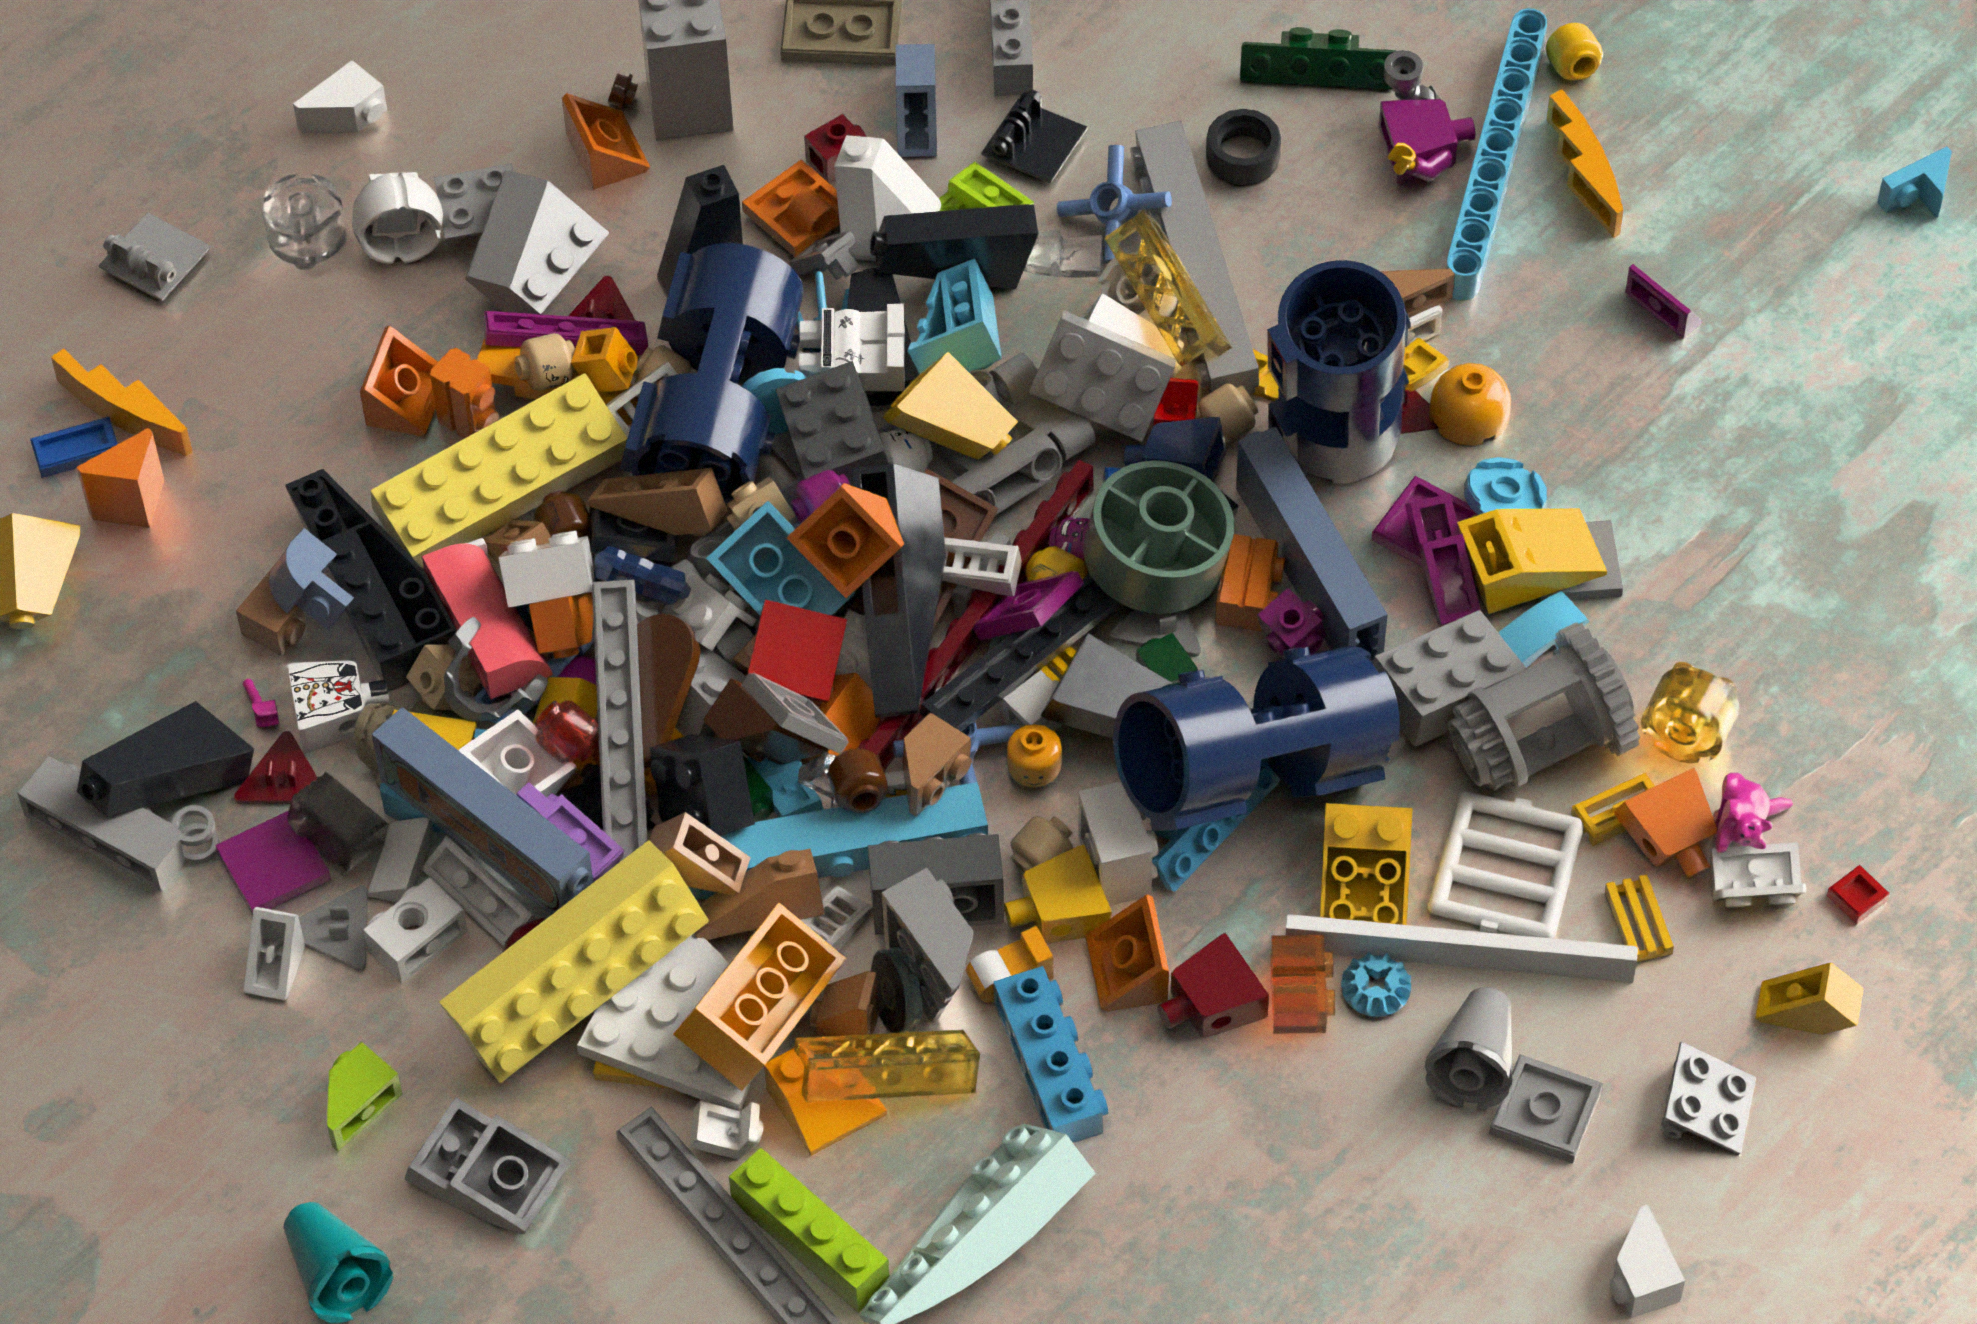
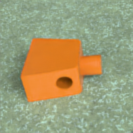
[1614,768,1717,879]

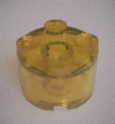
[1641,662,1739,763]

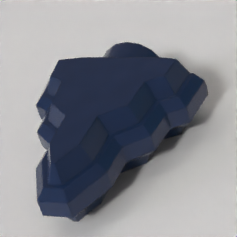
[594,546,691,605]

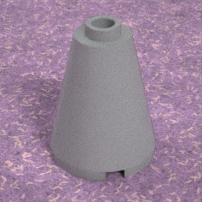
[1424,987,1512,1109]

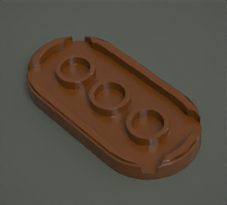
[589,614,700,770]

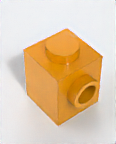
[571,327,639,393]

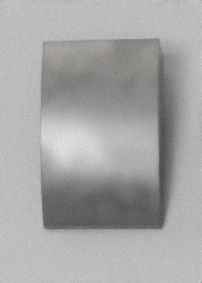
[404,1097,571,1234]

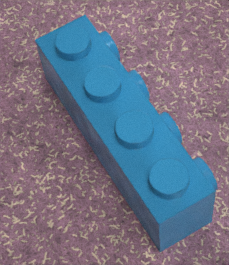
[993,966,1108,1143]

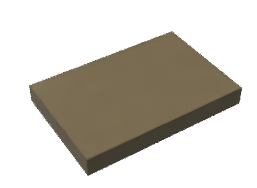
[780,0,902,65]

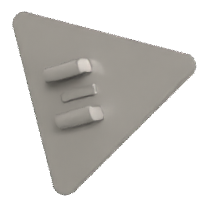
[1110,609,1201,657]
[299,885,368,971]

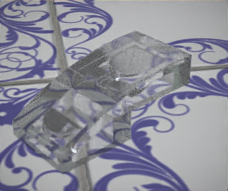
[1024,230,1105,278]

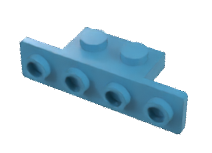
[1149,758,1280,892]

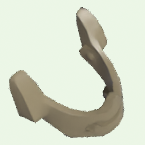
[354,701,448,789]

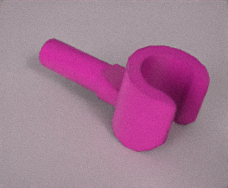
[242,679,279,727]

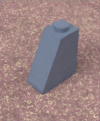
[895,44,937,157]

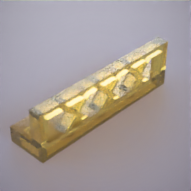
[1104,210,1232,367]
[794,1030,980,1102]

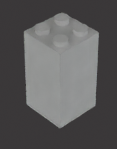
[638,0,734,141]

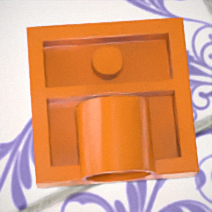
[742,159,840,257]

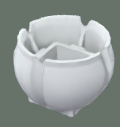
[352,172,443,264]

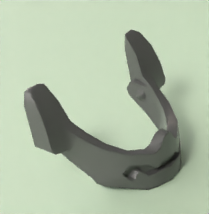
[444,617,548,721]

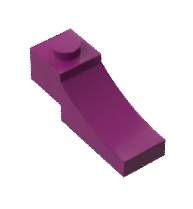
[1405,493,1481,625]

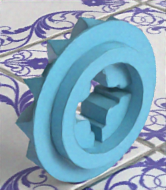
[1341,951,1411,1017]

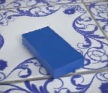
[30,417,118,478]

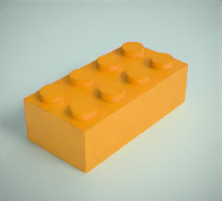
[673,903,847,1091]

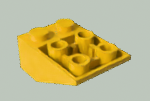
[1457,508,1607,614]
[1320,803,1413,925]

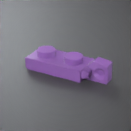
[516,782,624,882]

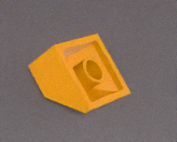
[764,1043,887,1156]

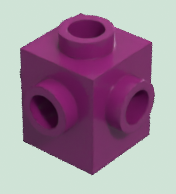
[1257,588,1326,657]

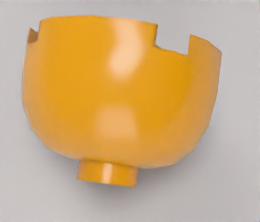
[1429,363,1511,446]

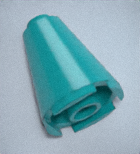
[283,1202,393,1323]

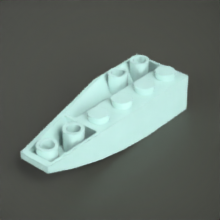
[859,1123,1096,1324]

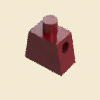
[1157,932,1269,1038]

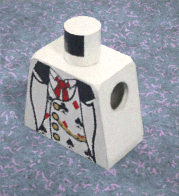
[287,661,390,753]

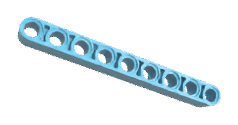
[1446,8,1547,300]

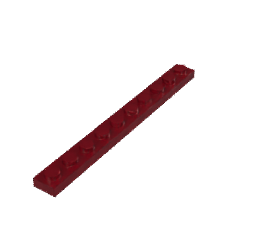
[857,460,1094,772]

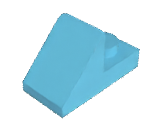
[1877,146,1952,217]

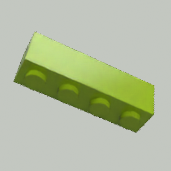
[729,1148,890,1313]

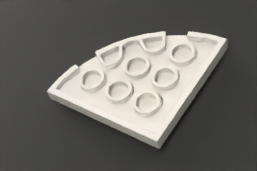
[577,933,751,1111]

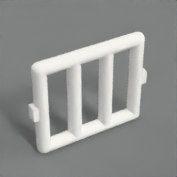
[1428,791,1584,939]

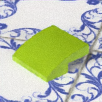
[939,161,1034,211]

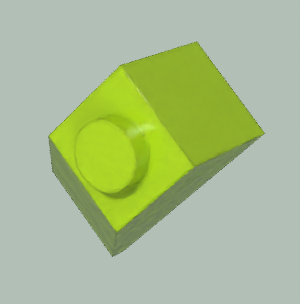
[327,1042,403,1152]

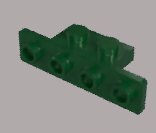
[1240,27,1396,90]

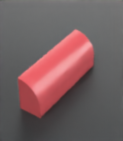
[422,544,553,699]

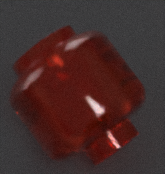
[534,700,599,764]

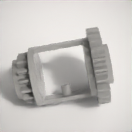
[1447,622,1640,791]

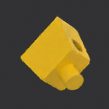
[1004,844,1112,943]

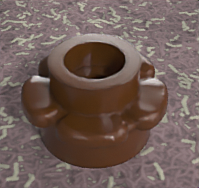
[607,73,638,110]

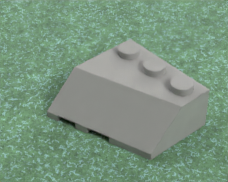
[465,170,610,314]
[882,868,974,1023]

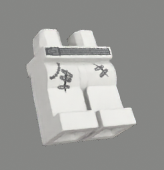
[799,304,905,391]

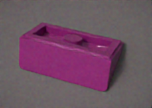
[1625,264,1702,339]

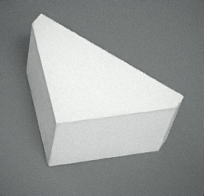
[243,907,305,1000]

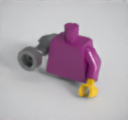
[1379,50,1476,184]

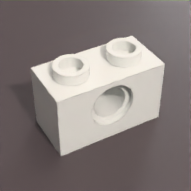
[363,877,468,984]

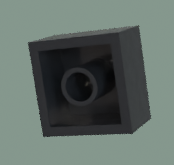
[649,734,755,836]

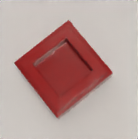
[1827,865,1890,925]

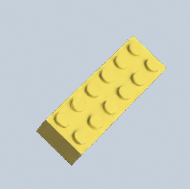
[370,373,628,569]
[439,840,709,1083]

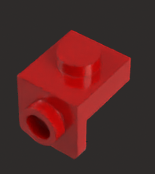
[1153,378,1198,426]

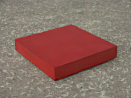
[746,599,848,703]

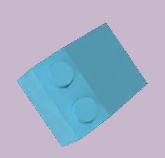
[706,501,855,615]

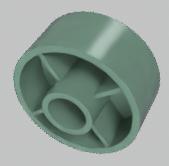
[1083,461,1234,613]

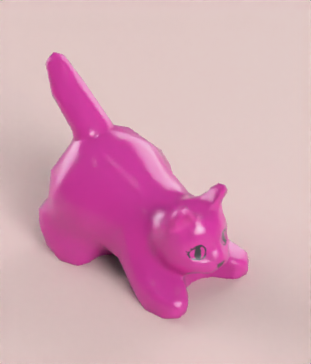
[1713,773,1793,853]

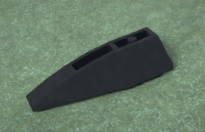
[852,463,946,718]
[285,469,457,691]

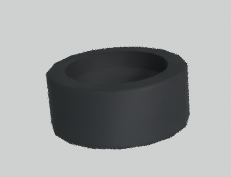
[1206,109,1281,185]

